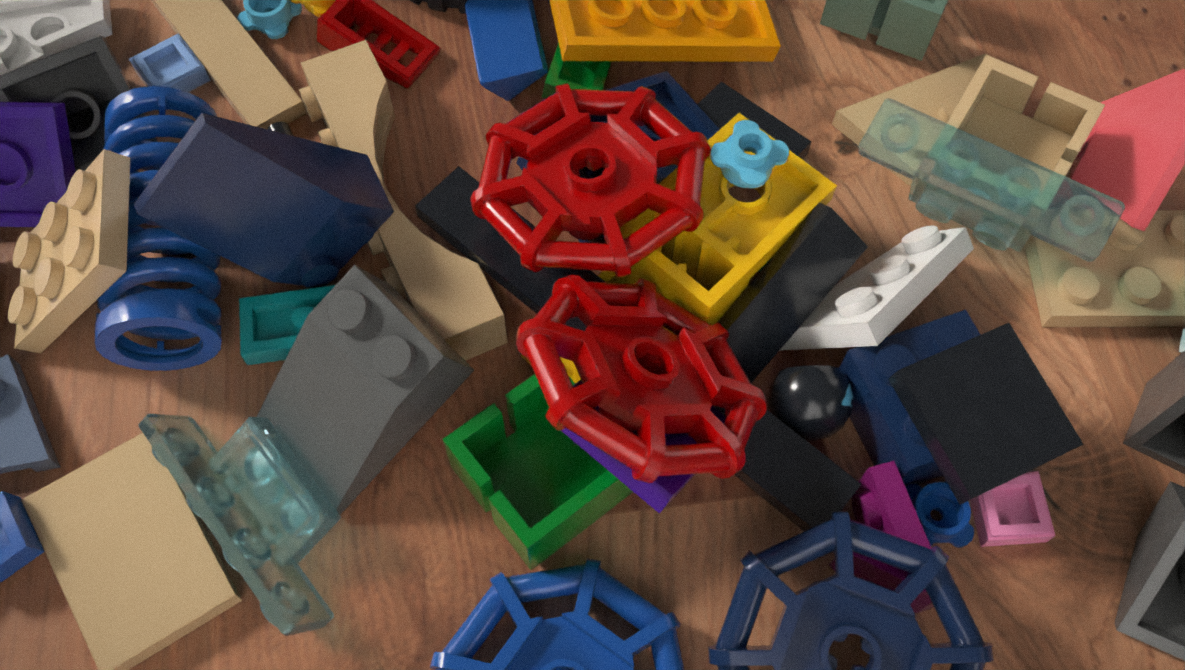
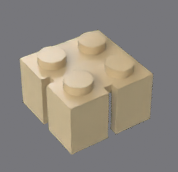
[920,54,1105,236]

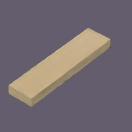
[151,0,307,129]

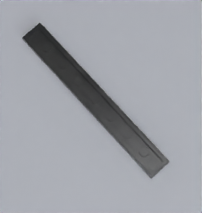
[415,166,862,531]

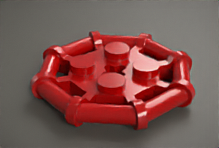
[470,83,711,278]
[516,274,767,484]

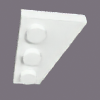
[0,0,113,75]
[780,225,974,350]

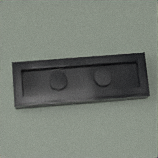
[717,202,868,383]

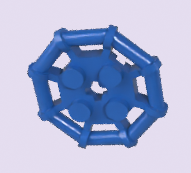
[430,558,684,670]

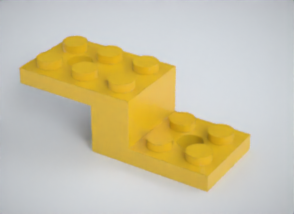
[521,113,837,384]

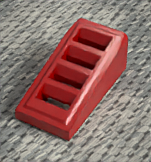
[317,0,441,89]

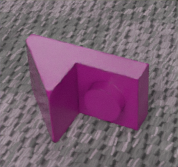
[829,461,934,613]

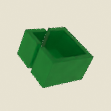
[442,374,633,570]

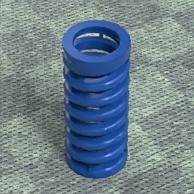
[95,86,222,371]

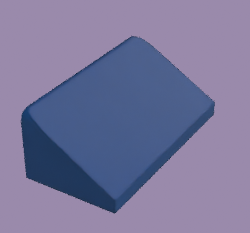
[464,0,548,101]

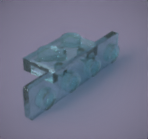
[858,98,1125,262]
[138,414,341,636]

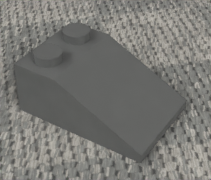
[253,265,474,516]

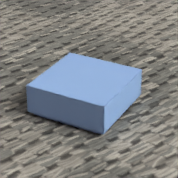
[129,33,211,92]

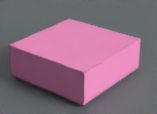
[970,471,1056,547]

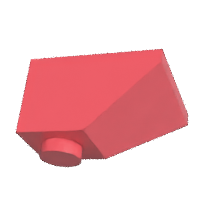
[1070,69,1185,231]

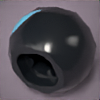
[768,365,854,441]

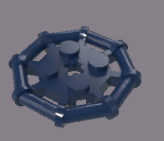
[708,512,994,670]

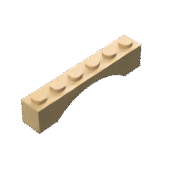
[299,40,508,361]

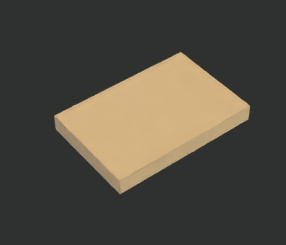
[22,429,242,670]

